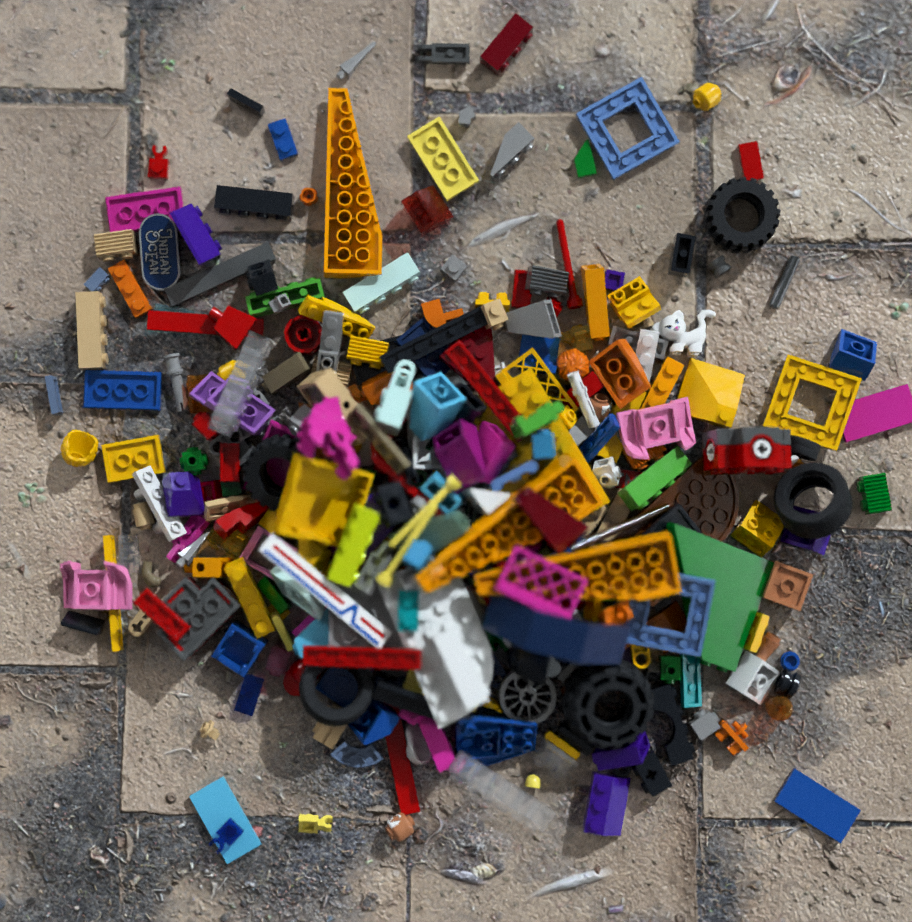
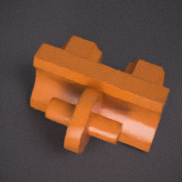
[597,599,634,625]
[713,719,749,756]

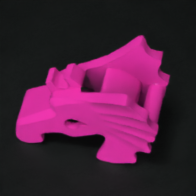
[296,396,359,480]

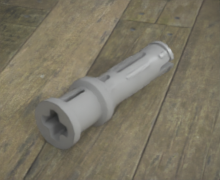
[163,353,190,412]

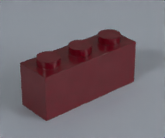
[480,13,533,76]

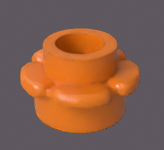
[299,187,318,206]

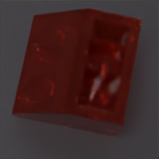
[401,185,454,237]

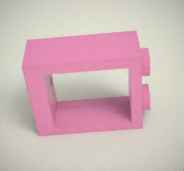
[240,526,299,580]

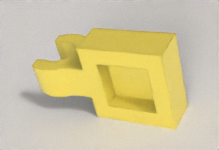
[298,814,333,834]

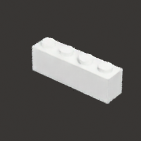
[432,627,490,711]

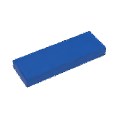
[579,413,620,464]

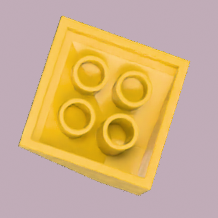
[677,358,745,429]

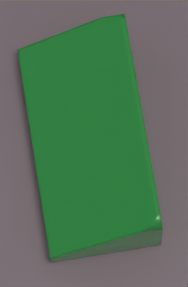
[257,576,292,614]

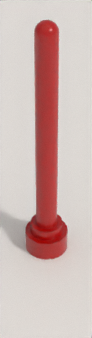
[556,219,583,309]

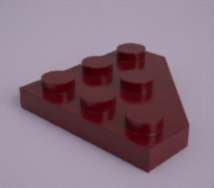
[439,326,495,385]

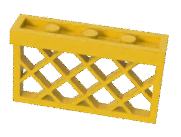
[495,347,579,412]

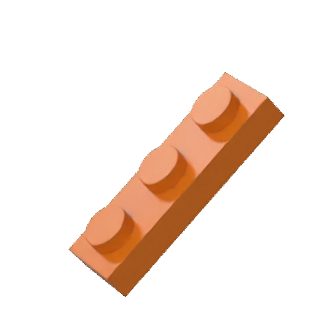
[107,260,153,319]

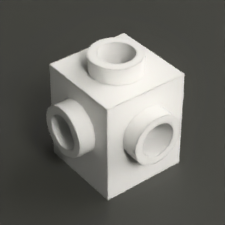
[592,456,622,489]

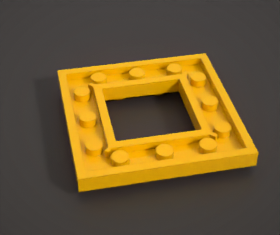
[762,354,862,451]

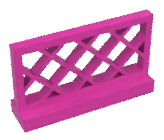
[493,545,588,619]

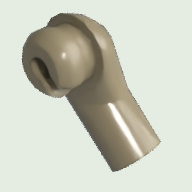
[142,561,161,588]

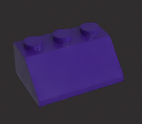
[170,203,222,266]
[582,771,631,836]

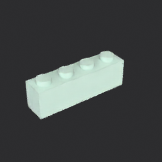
[343,252,420,314]

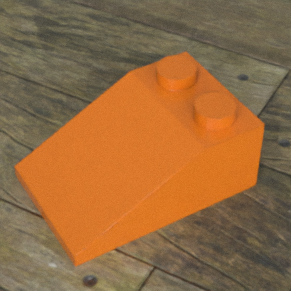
[589,339,651,409]

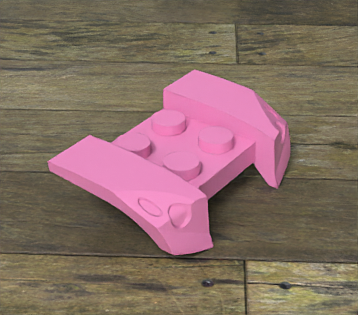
[616,397,696,459]
[60,561,132,610]

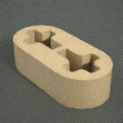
[128,610,154,637]

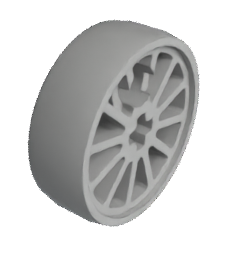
[498,669,557,724]

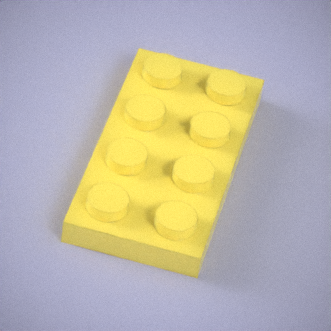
[407,117,479,201]

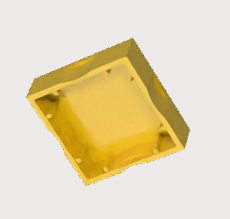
[273,452,374,547]

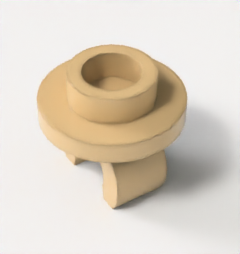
[200,720,220,740]

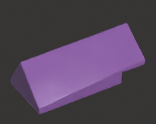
[188,371,276,435]

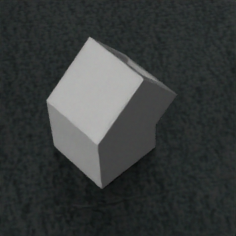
[458,106,476,127]
[269,293,291,314]

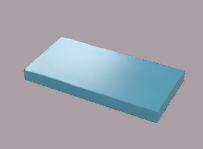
[189,776,262,864]

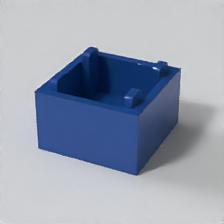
[212,620,269,677]

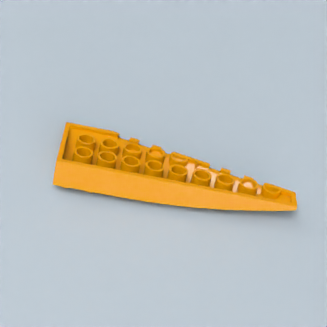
[415,452,603,593]
[474,531,682,601]

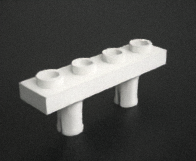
[132,466,187,542]

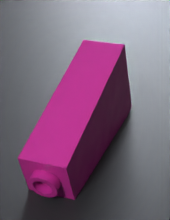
[417,716,457,773]

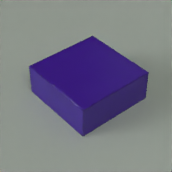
[605,269,625,291]

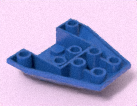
[455,715,537,772]

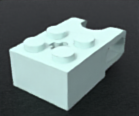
[374,360,415,437]

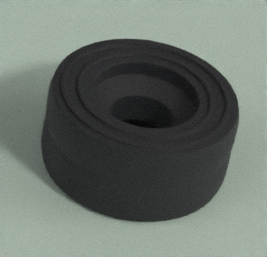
[790,435,821,461]

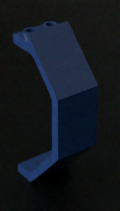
[482,595,631,664]

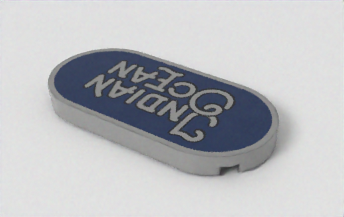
[139,214,181,290]

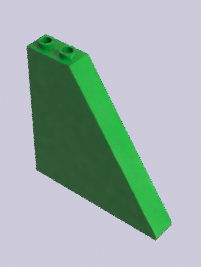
[666,522,774,673]

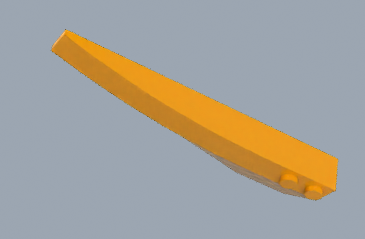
[324,88,382,279]

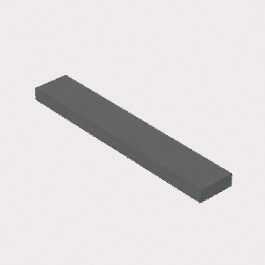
[164,242,276,307]

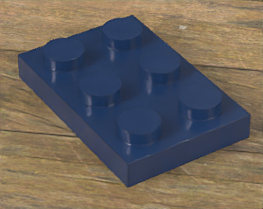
[394,317,451,378]

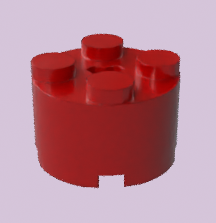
[284,315,322,356]

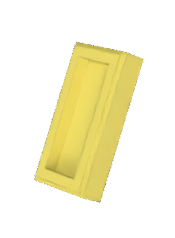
[270,611,294,652]

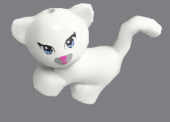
[652,310,716,356]

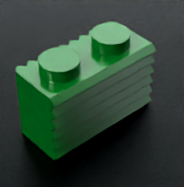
[857,473,892,515]

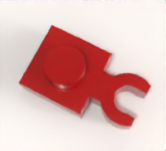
[148,145,169,179]

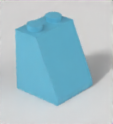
[409,372,466,441]
[292,607,329,659]

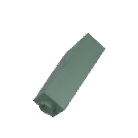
[388,510,470,553]

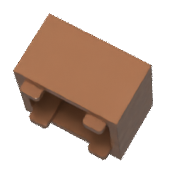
[762,561,813,611]

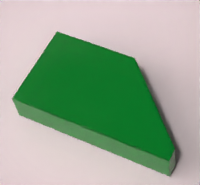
[574,139,597,179]

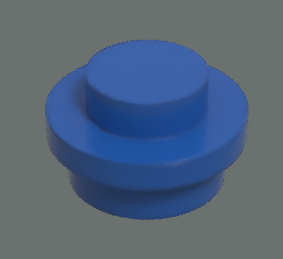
[780,651,800,671]

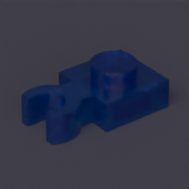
[209,817,244,854]

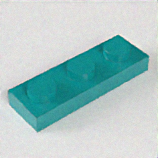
[679,653,702,708]

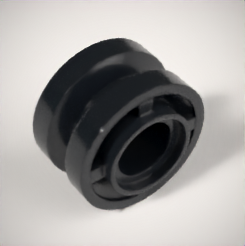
[774,668,801,699]

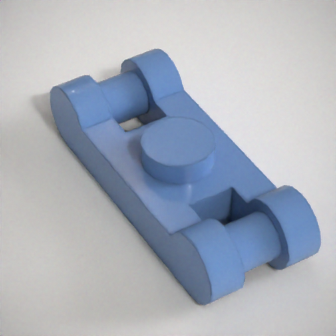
[490,460,539,491]

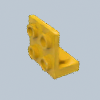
[731,500,784,557]

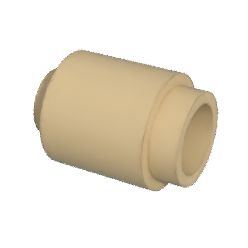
[132,501,155,531]

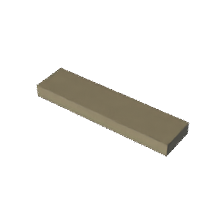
[348,403,411,475]

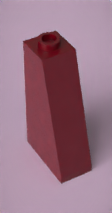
[513,486,589,555]

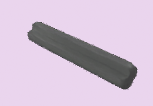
[769,255,800,309]

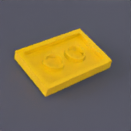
[101,435,166,483]

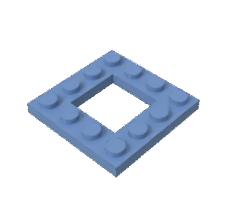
[576,77,680,180]
[626,573,715,657]

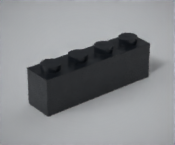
[214,185,295,222]

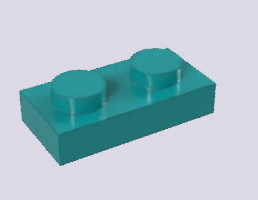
[398,590,419,631]

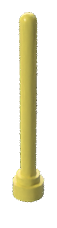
[388,474,462,548]
[376,503,437,588]

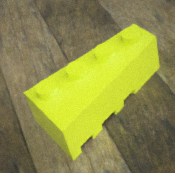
[326,503,380,587]

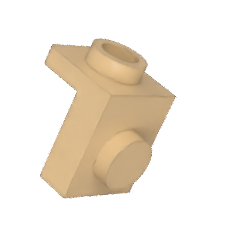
[481,298,509,331]

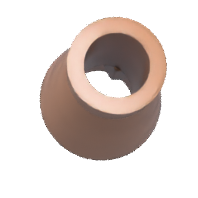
[756,632,781,662]

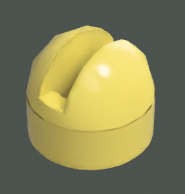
[525,774,541,789]

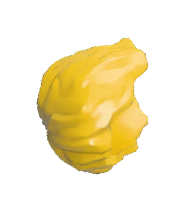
[60,429,98,467]

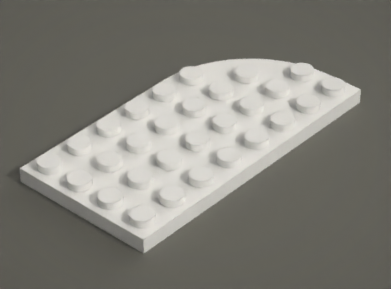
[378,554,493,728]

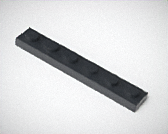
[379,306,488,374]

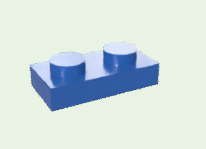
[268,118,298,161]

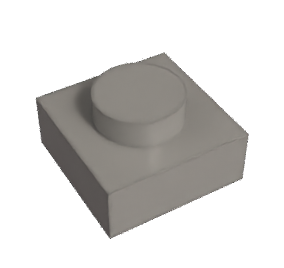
[441,254,467,282]

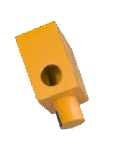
[184,557,232,577]

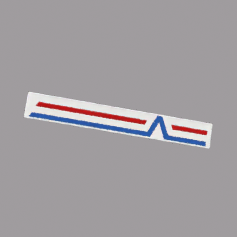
[259,533,392,648]

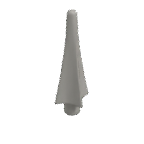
[336,42,376,80]
[175,527,213,568]

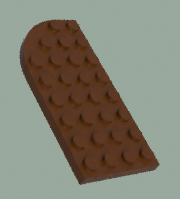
[608,454,739,608]

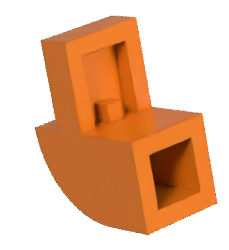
[421,299,464,329]

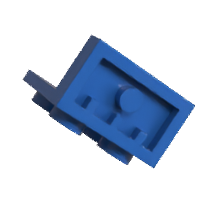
[517,334,560,376]

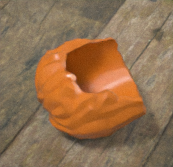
[556,348,590,381]

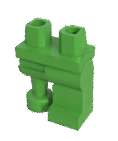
[510,400,565,439]

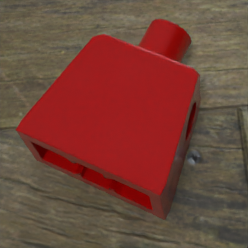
[207,306,257,351]

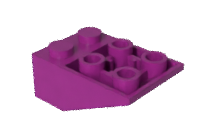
[433,419,486,494]

